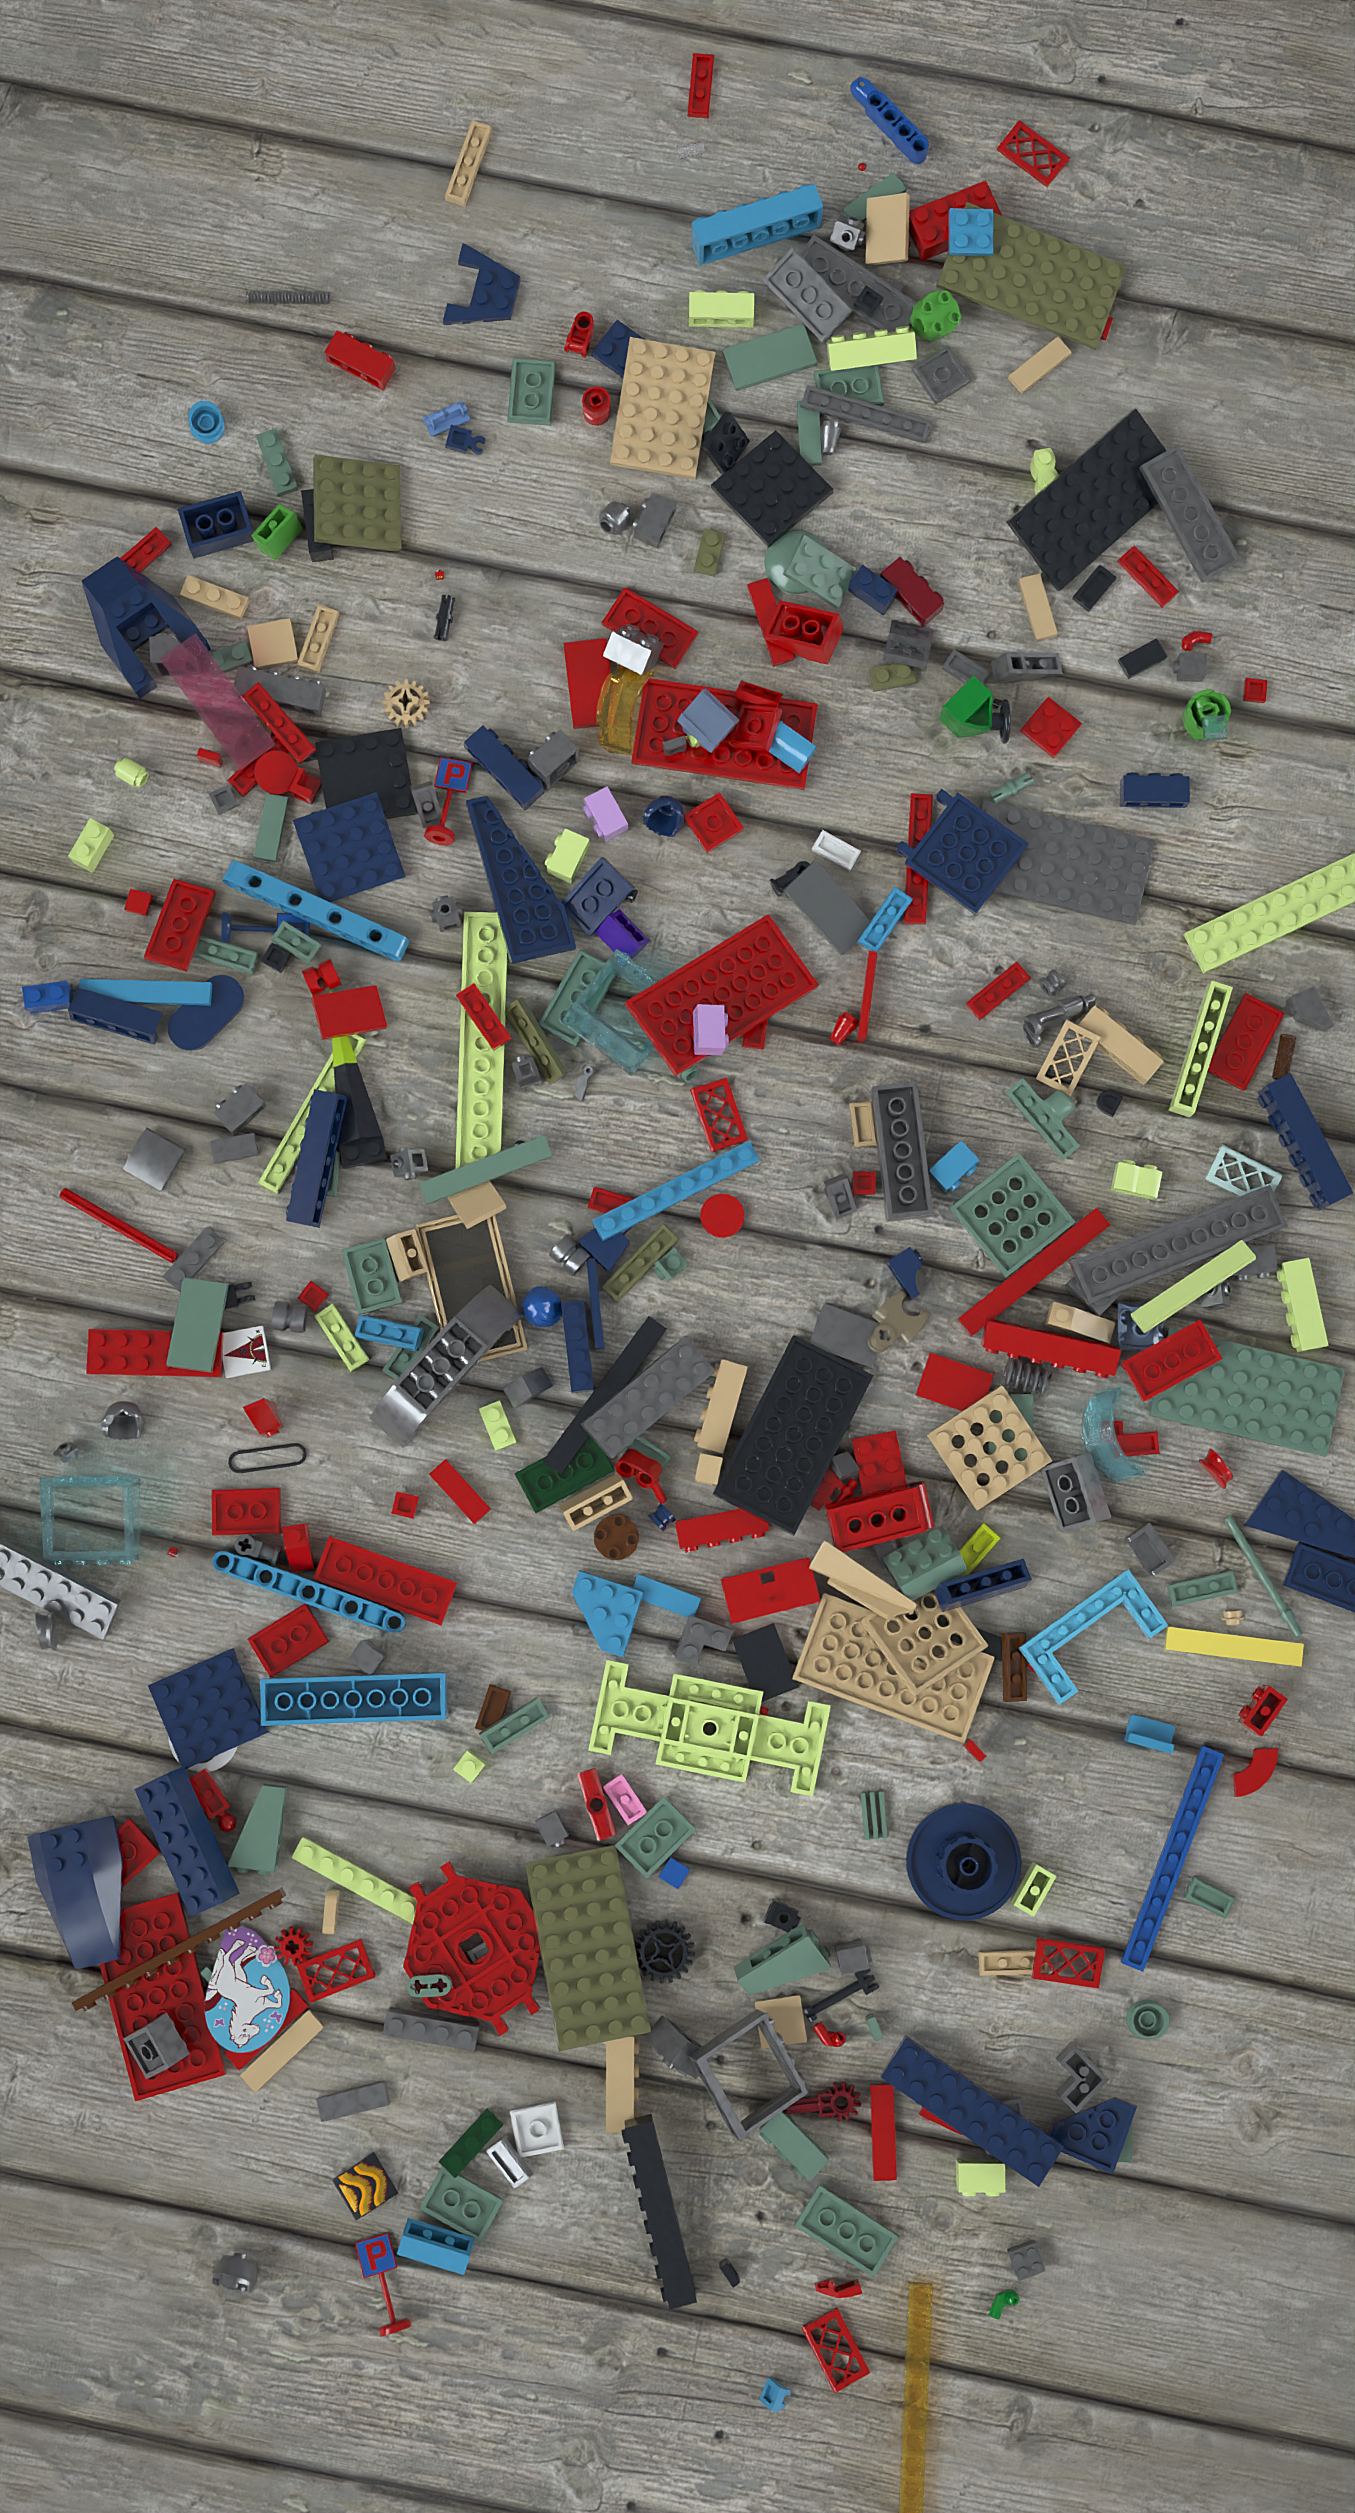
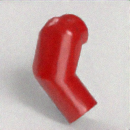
[812,2021,846,2047]

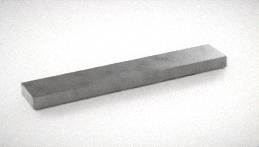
[800,385,931,444]

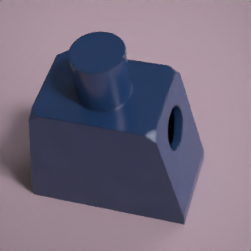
[578,1226,633,1273]

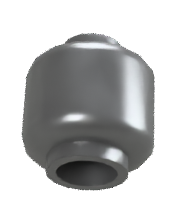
[599,501,631,535]

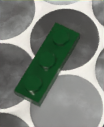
[438,2108,504,2178]

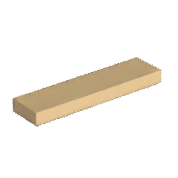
[444,120,493,207]
[240,2009,325,2092]

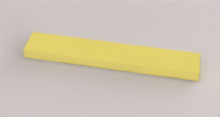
[1164,1627,1304,1667]

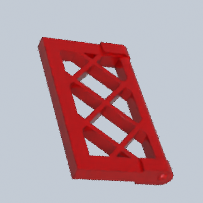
[997,120,1071,188]
[690,1078,748,1152]
[1031,1937,1105,1989]
[297,1939,375,2003]
[801,2307,870,2393]

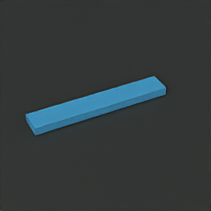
[79,979,212,1006]

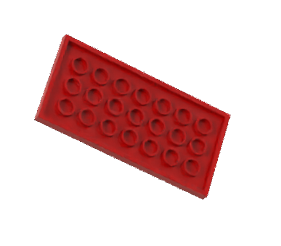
[631,677,818,790]
[625,914,819,1077]
[100,1892,227,2102]

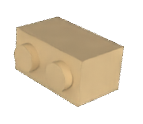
[386,1229,429,1282]

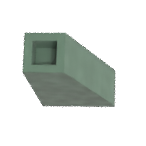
[228,1784,288,1875]
[734,1923,831,1996]

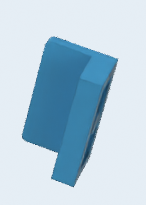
[1124,1714,1175,1754]

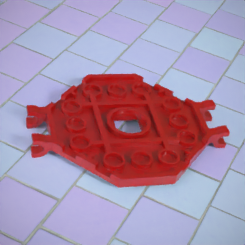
[403,1861,541,2036]

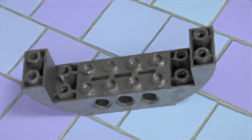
[370,1284,523,1448]

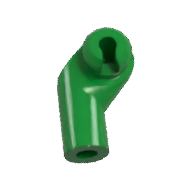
[988,2289,1020,2319]

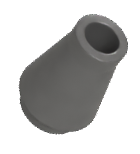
[820,421,841,455]

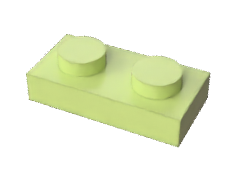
[479,1400,517,1451]

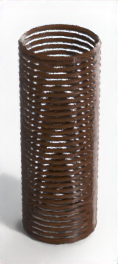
[1272,1034,1297,1080]

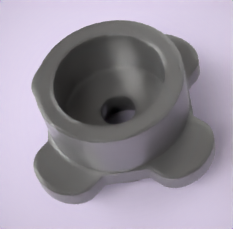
[53,1442,79,1463]

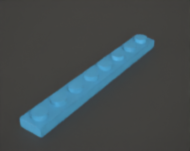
[592,1141,760,1241]

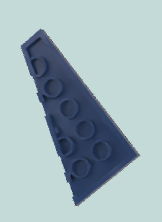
[1243,1470,1355,1558]

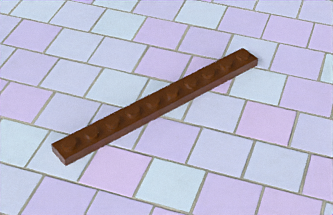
[72,1887,286,2012]

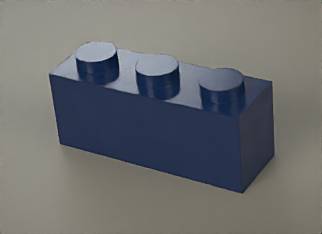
[1120,772,1190,808]

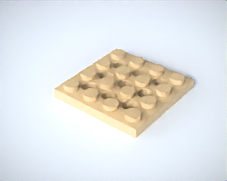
[927,1385,1052,1510]
[861,1589,988,1697]

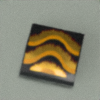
[332,2152,398,2221]

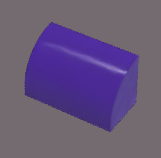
[595,909,650,964]

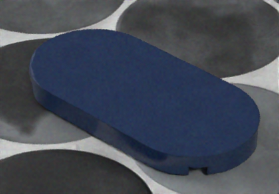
[168,975,244,1051]

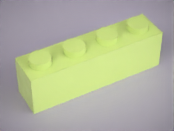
[827,326,917,371]
[1276,1258,1329,1352]

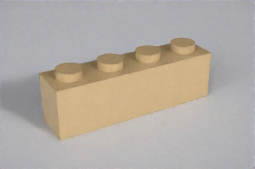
[1079,1005,1164,1085]
[694,1359,748,1455]
[606,2036,639,2133]

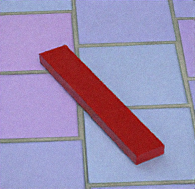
[903,793,933,925]

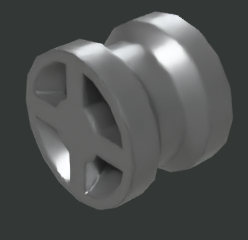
[1038,969,1066,997]

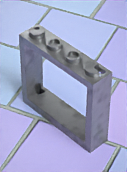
[689,2009,808,2140]

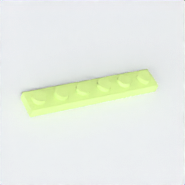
[291,1836,417,1924]

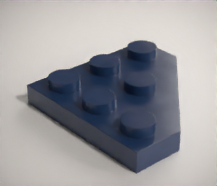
[1051,2097,1137,2174]

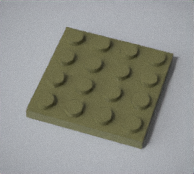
[313,454,401,552]

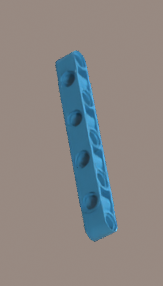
[222,860,410,962]
[212,1551,406,1633]

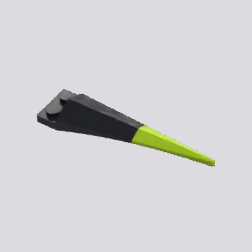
[329,990,388,1169]

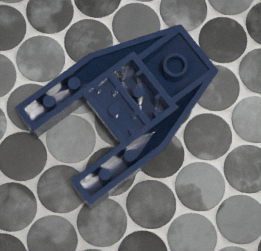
[82,556,211,699]

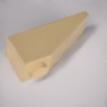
[1044,1302,1116,1344]

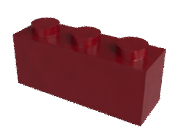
[880,557,944,627]

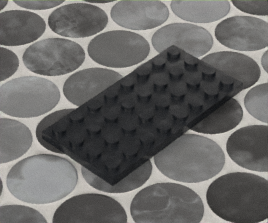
[1006,408,1166,591]
[712,1335,874,1536]

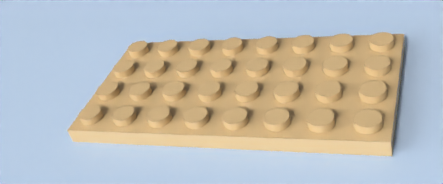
[792,1593,995,1744]

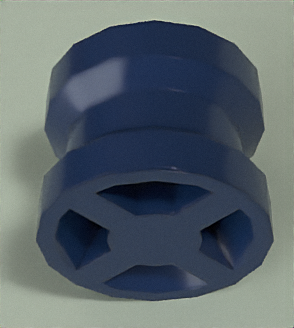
[648,1503,676,1532]

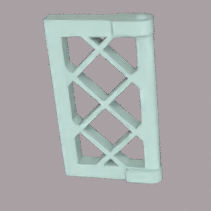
[1205,1144,1283,1196]

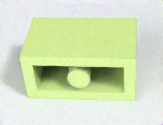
[68,818,114,873]
[545,828,590,884]
[1011,1862,1057,1917]
[956,2159,1006,2196]

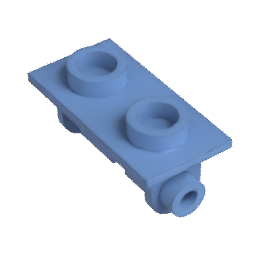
[422,401,471,437]

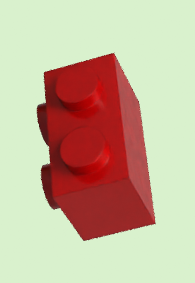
[1237,1684,1288,1737]

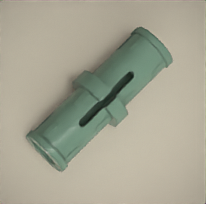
[989,771,1034,804]

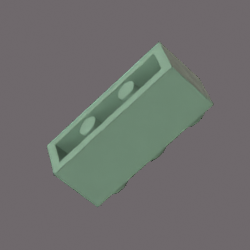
[760,2110,829,2181]

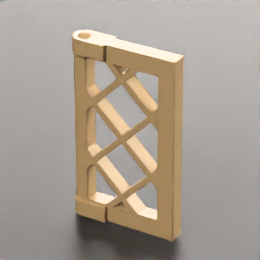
[1036,1019,1101,1096]

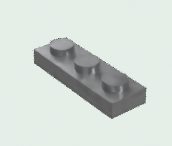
[163,1226,225,1292]

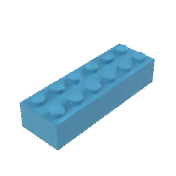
[691,184,823,266]

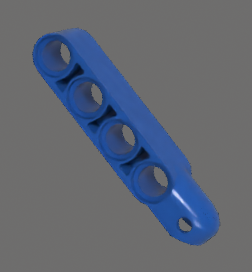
[850,77,929,164]

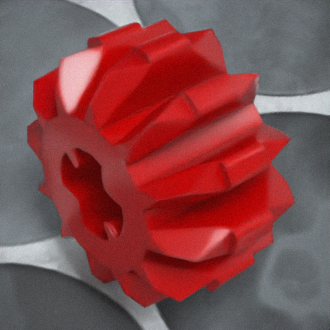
[274,1925,314,1966]

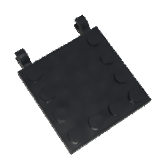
[303,728,417,819]

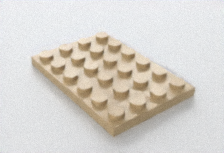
[610,337,715,480]

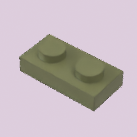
[694,528,725,577]
[869,663,916,692]

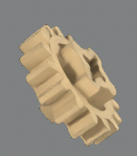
[382,679,430,728]

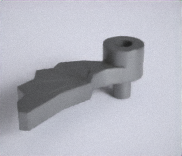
[574,1066,595,1102]

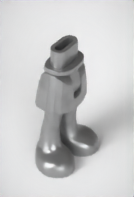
[1022,993,1096,1048]

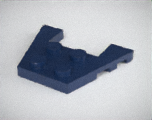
[443,243,521,325]

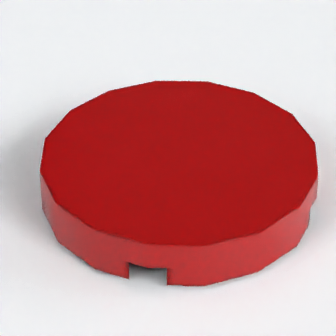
[254,750,298,795]
[700,1193,745,1238]

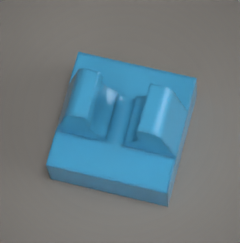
[759,2378,791,2412]

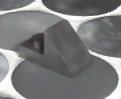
[411,781,442,828]
[824,1173,857,1219]

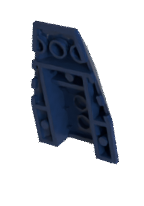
[27,1815,123,1969]

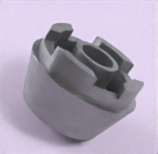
[211,2252,257,2293]

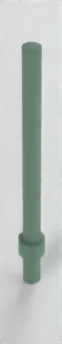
[1224,1515,1303,1638]

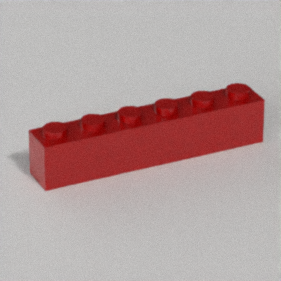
[981,1318,1121,1378]

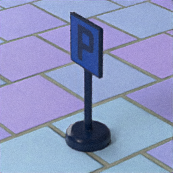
[221,912,310,946]

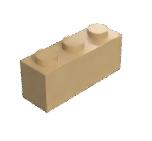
[559,1473,633,1531]

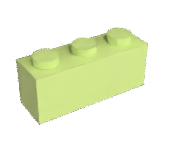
[689,290,754,328]

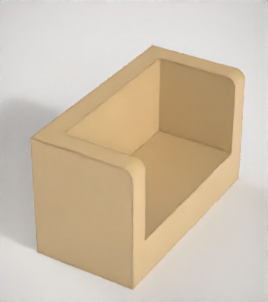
[695,1453,723,1486]

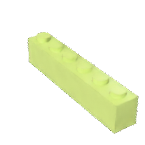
[1168,981,1233,1117]

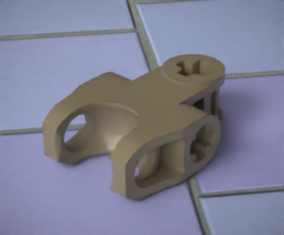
[867,1288,931,1353]

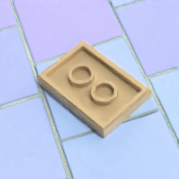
[865,193,910,266]

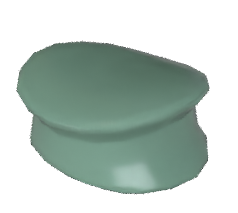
[1126,2000,1170,2039]

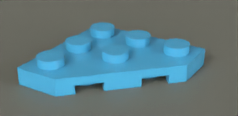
[572,1570,644,1657]

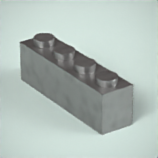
[232,666,326,717]
[383,2007,480,2051]

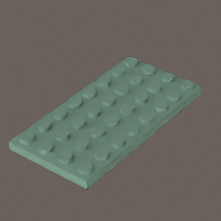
[1149,1328,1345,1457]

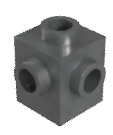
[830,215,866,251]
[429,895,463,932]
[390,1147,428,1180]
[1198,1280,1232,1311]

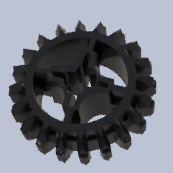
[635,1919,695,1983]

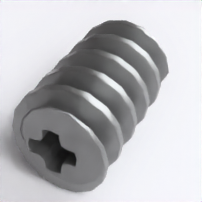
[1002,1357,1052,1398]

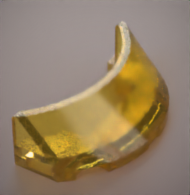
[596,664,654,755]

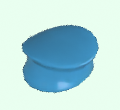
[188,401,225,443]

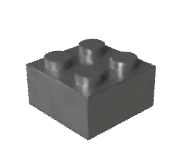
[1007,2239,1046,2281]

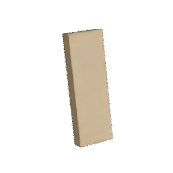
[1008,336,1072,394]
[1018,573,1058,642]
[297,604,340,673]
[978,1949,1049,1976]

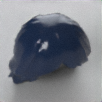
[642,795,684,837]

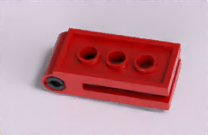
[824,1481,935,1552]

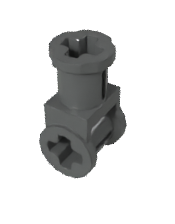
[235,1535,282,1566]

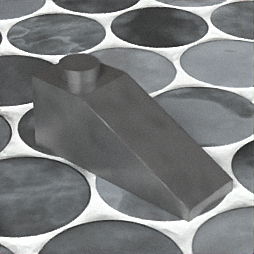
[991,652,1063,683]

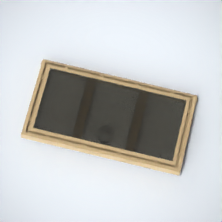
[415,1215,528,1362]

